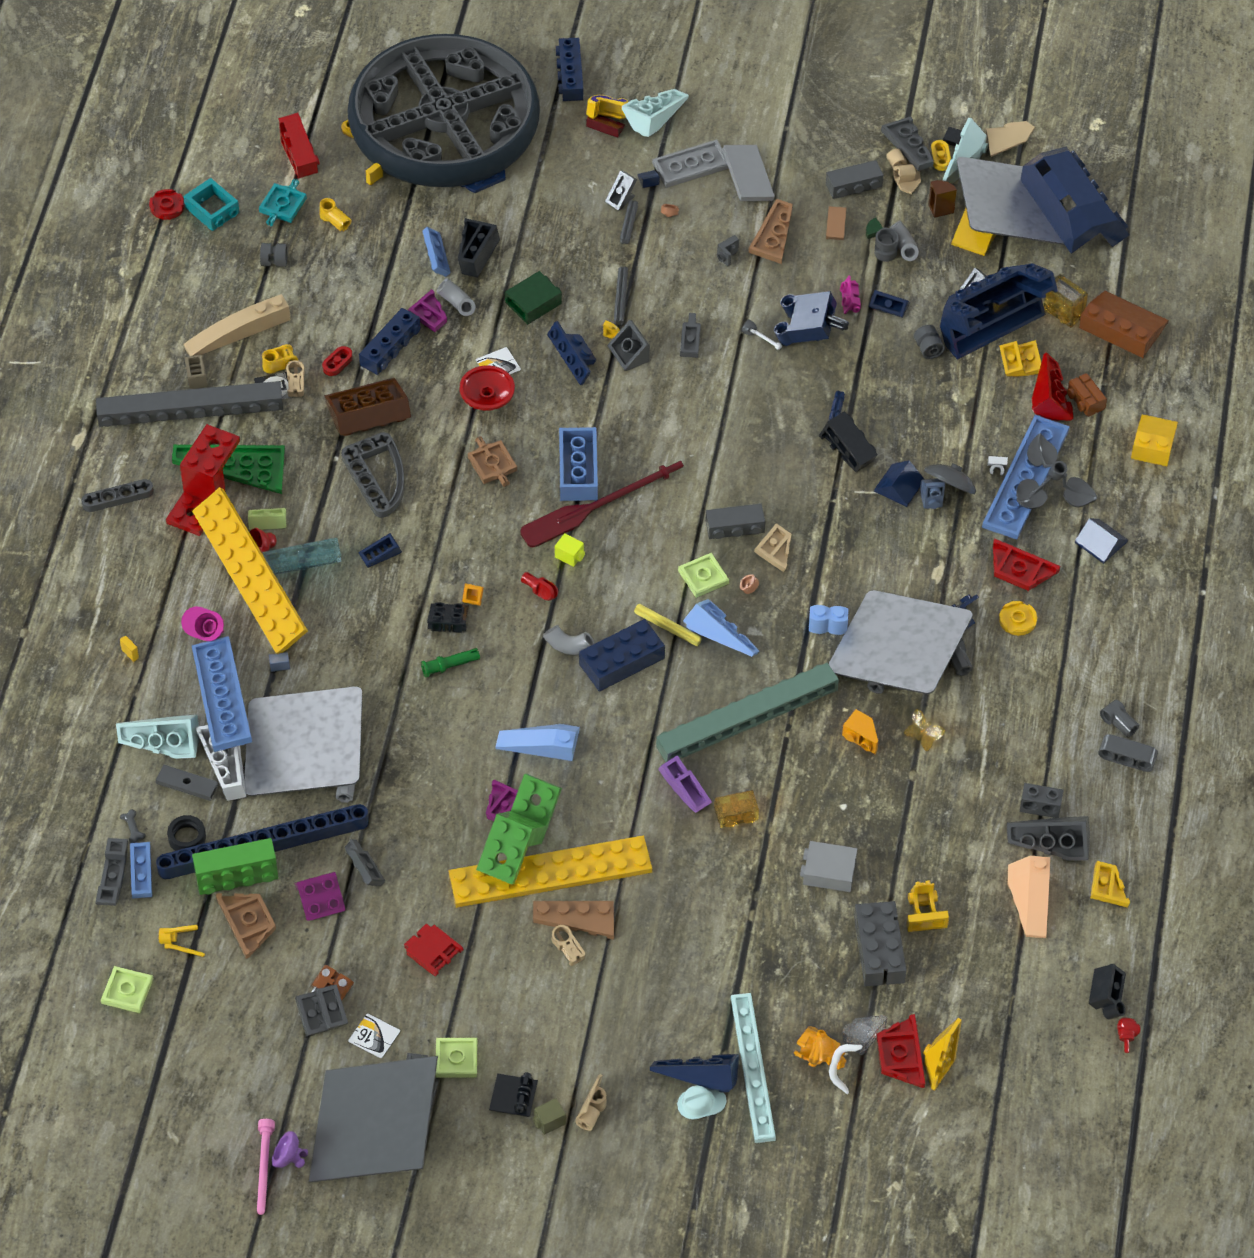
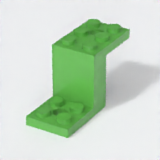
[476,774,562,885]

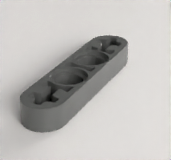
[81,479,154,512]

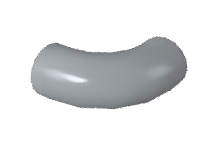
[889,220,919,261]
[436,278,476,316]
[542,625,595,655]

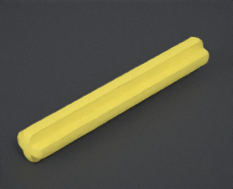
[634,604,702,646]

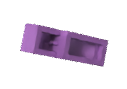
[658,756,712,813]

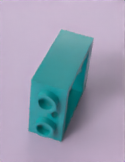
[183,178,240,231]

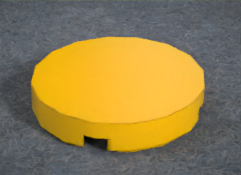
[999,601,1037,636]

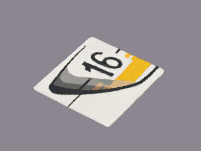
[476,347,521,374]
[348,1014,400,1058]

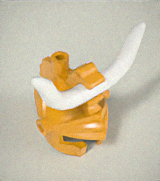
[794,1026,863,1094]

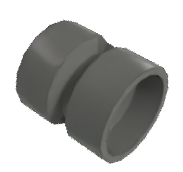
[874,228,899,262]
[260,243,288,267]
[914,325,945,359]

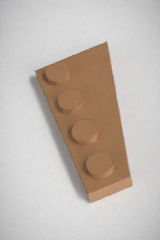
[749,199,793,264]
[533,901,614,940]

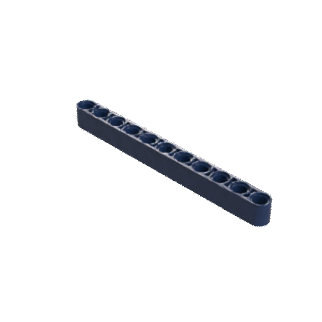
[156,804,369,880]

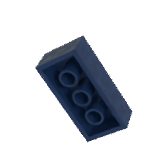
[579,619,665,692]

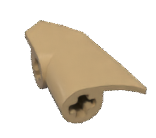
[985,121,1035,157]
[886,149,921,194]
[575,1074,606,1131]

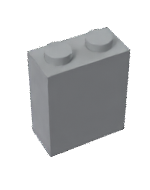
[800,841,857,892]

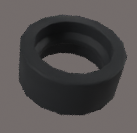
[167,815,206,851]

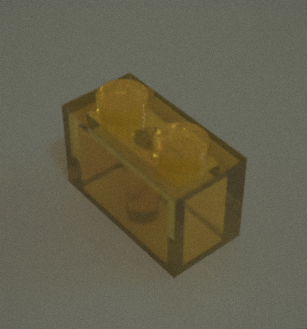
[714,790,759,828]

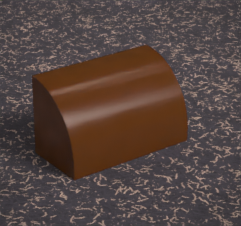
[928,180,957,218]

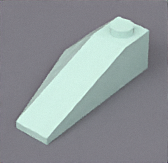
[622,89,689,137]
[943,118,988,184]
[116,715,199,759]

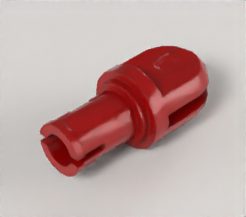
[521,572,558,601]

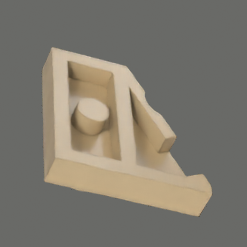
[754,524,792,572]

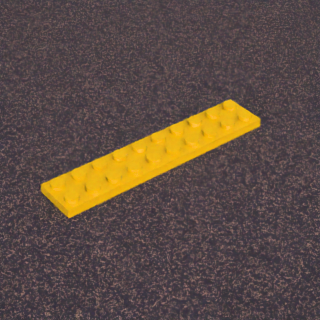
[192,487,308,654]
[448,835,652,908]

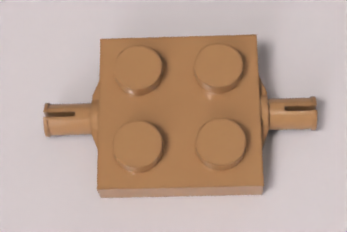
[468,436,517,487]

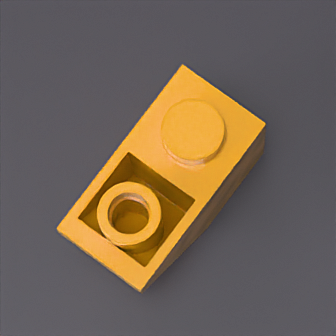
[842,709,878,754]

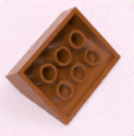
[1079,291,1169,358]

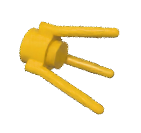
[159,925,205,957]

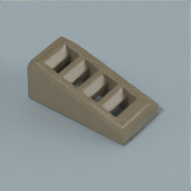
[185,354,208,389]

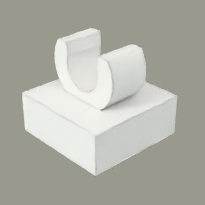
[987,456,1008,475]

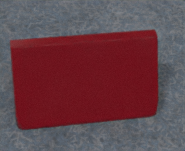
[586,115,625,138]

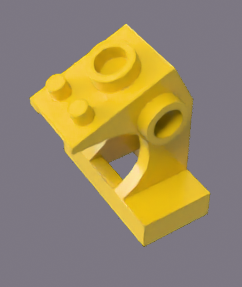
[906,880,949,932]

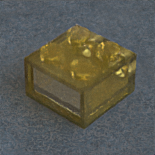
[1044,274,1088,328]

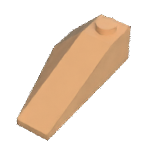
[1007,856,1050,938]

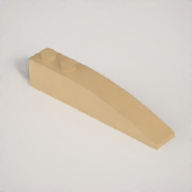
[183,294,290,356]

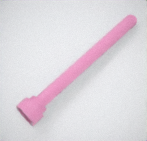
[257,1119,275,1215]

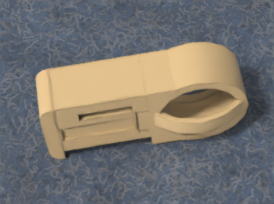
[286,360,305,397]
[551,925,585,966]

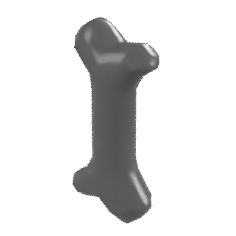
[120,809,146,843]

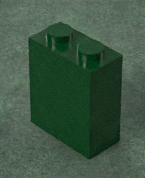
[505,271,562,325]

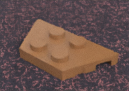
[215,893,276,959]

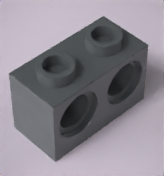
[1020,783,1063,818]

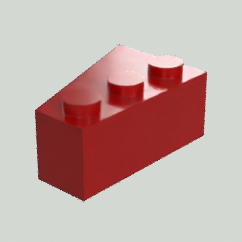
[278,113,320,179]

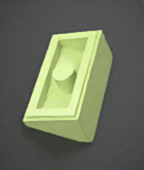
[248,508,286,530]

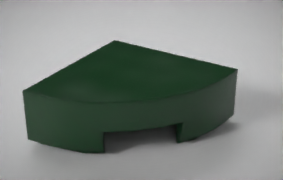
[866,218,883,239]

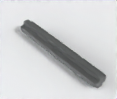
[614,267,628,326]

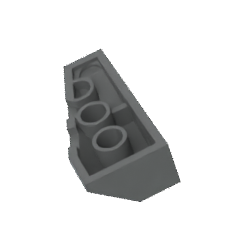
[1007,816,1090,861]

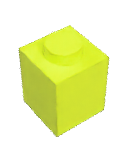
[555,533,585,567]

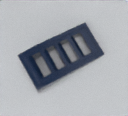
[358,533,402,568]

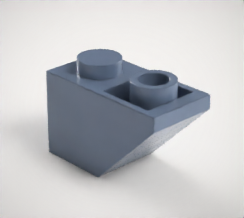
[920,478,945,509]

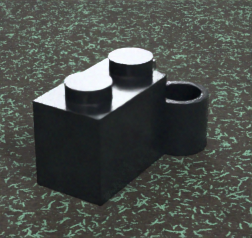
[1088,964,1126,1020]

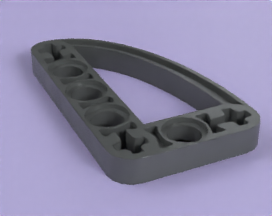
[341,432,404,518]

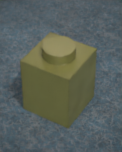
[533,1098,566,1135]

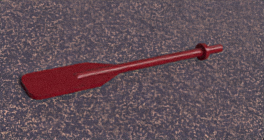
[520,461,684,547]

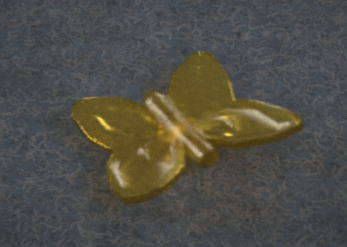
[904,709,946,751]

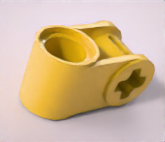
[262,344,299,374]

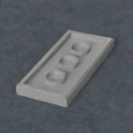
[652,140,729,188]
[722,145,775,201]

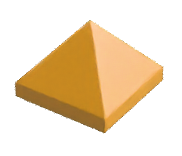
[462,583,484,606]

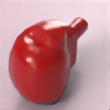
[1117,1017,1140,1053]

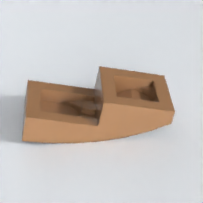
[826,206,846,240]

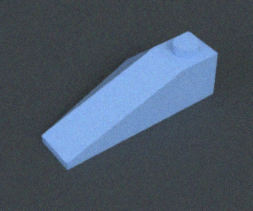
[683,599,759,657]
[496,724,580,761]

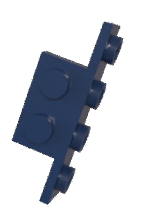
[547,321,597,385]

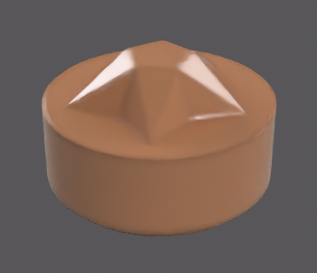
[661,204,679,217]
[740,574,759,594]

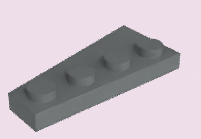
[881,117,934,171]

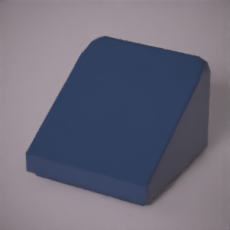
[637,170,660,188]

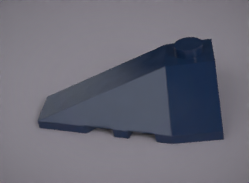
[650,1054,739,1092]

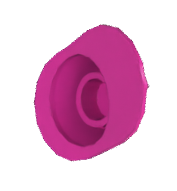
[181,606,224,641]

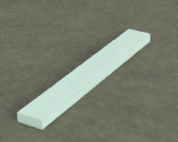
[731,993,776,1143]

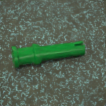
[421,648,480,678]

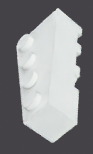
[195,725,246,801]

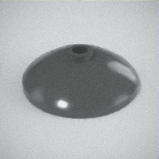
[924,463,976,495]

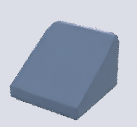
[269,652,290,672]

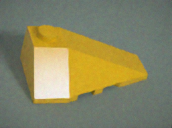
[923,1018,962,1091]

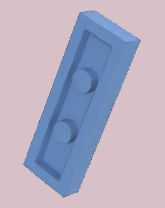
[423,227,451,277]
[130,842,152,899]

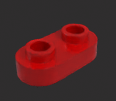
[322,346,353,376]

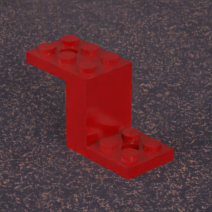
[166,424,240,536]

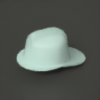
[677,1085,727,1119]

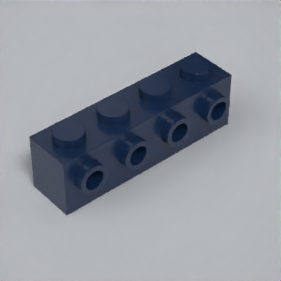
[556,38,583,101]
[359,308,421,375]

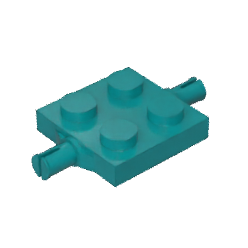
[259,179,307,226]

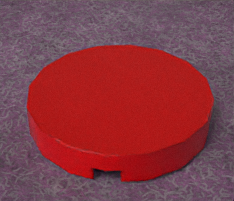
[149,189,185,220]

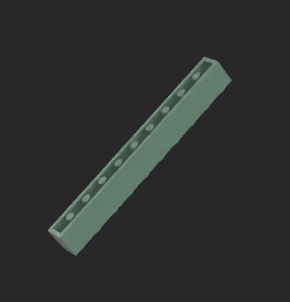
[656,662,839,762]

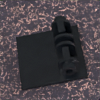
[427,602,469,633]
[489,1072,538,1117]

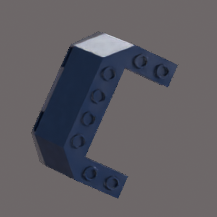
[1020,146,1130,254]
[940,263,1058,360]

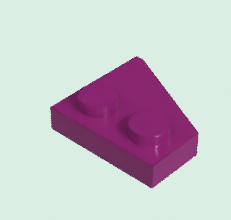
[486,780,518,822]

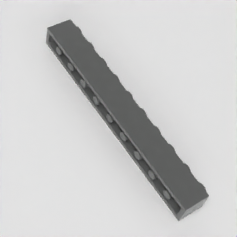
[96,381,283,427]

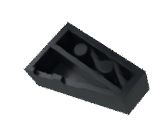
[458,218,500,278]
[819,411,878,472]

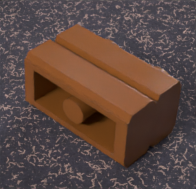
[1067,373,1107,417]

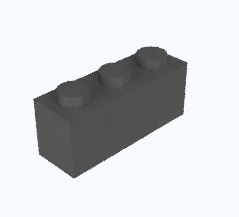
[826,160,884,199]
[705,504,765,539]

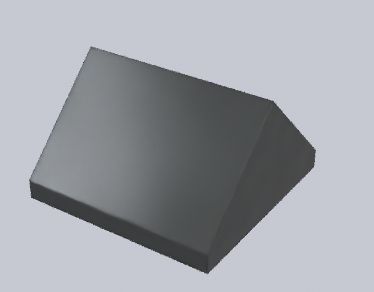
[607,320,650,371]

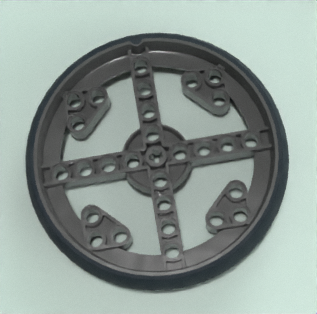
[348,34,540,187]

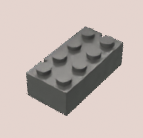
[854,901,906,986]

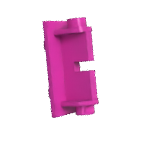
[840,275,861,314]

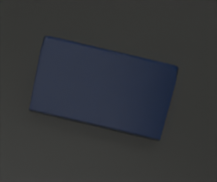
[869,290,910,318]

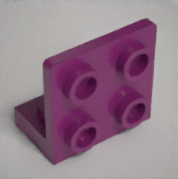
[295,872,345,921]

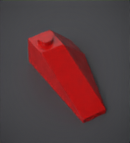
[1032,352,1073,421]

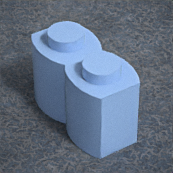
[809,605,848,635]

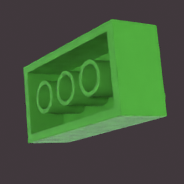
[192,838,278,895]

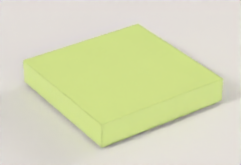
[678,553,729,598]
[101,966,153,1013]
[436,1038,478,1078]

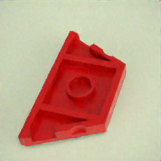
[993,538,1061,591]
[876,1014,925,1088]

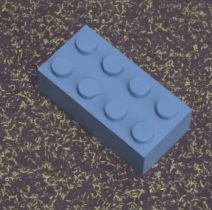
[559,427,598,501]

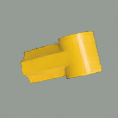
[319,198,352,232]

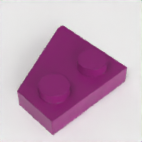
[408,289,447,332]

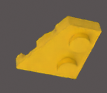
[1090,861,1130,908]

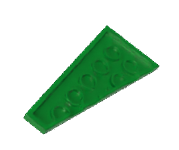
[172,444,285,494]

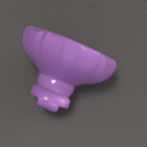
[272,1131,308,1168]

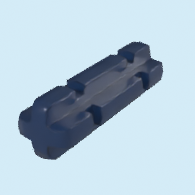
[829,391,845,420]

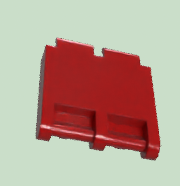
[404,923,464,977]

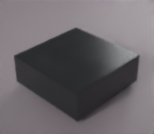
[943,127,962,147]

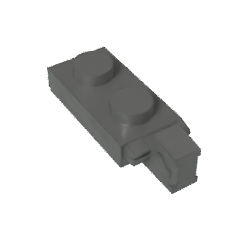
[680,313,701,358]
[345,839,385,886]

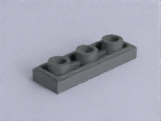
[156,765,218,801]

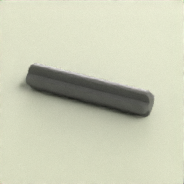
[620,200,638,244]

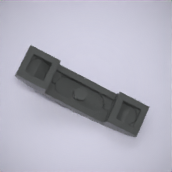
[96,838,128,906]

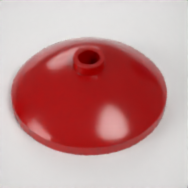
[459,365,515,411]

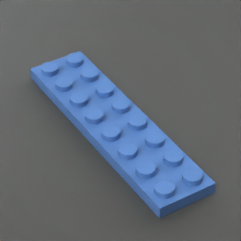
[982,415,1070,540]
[192,636,253,752]

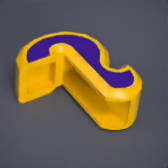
[586,95,629,119]

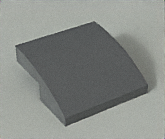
[295,984,348,1037]

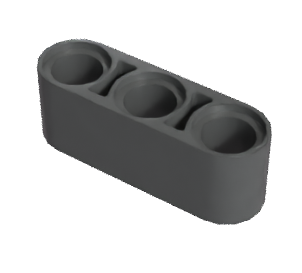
[1098,734,1158,772]

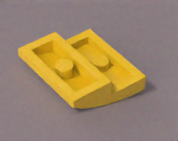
[999,340,1041,377]

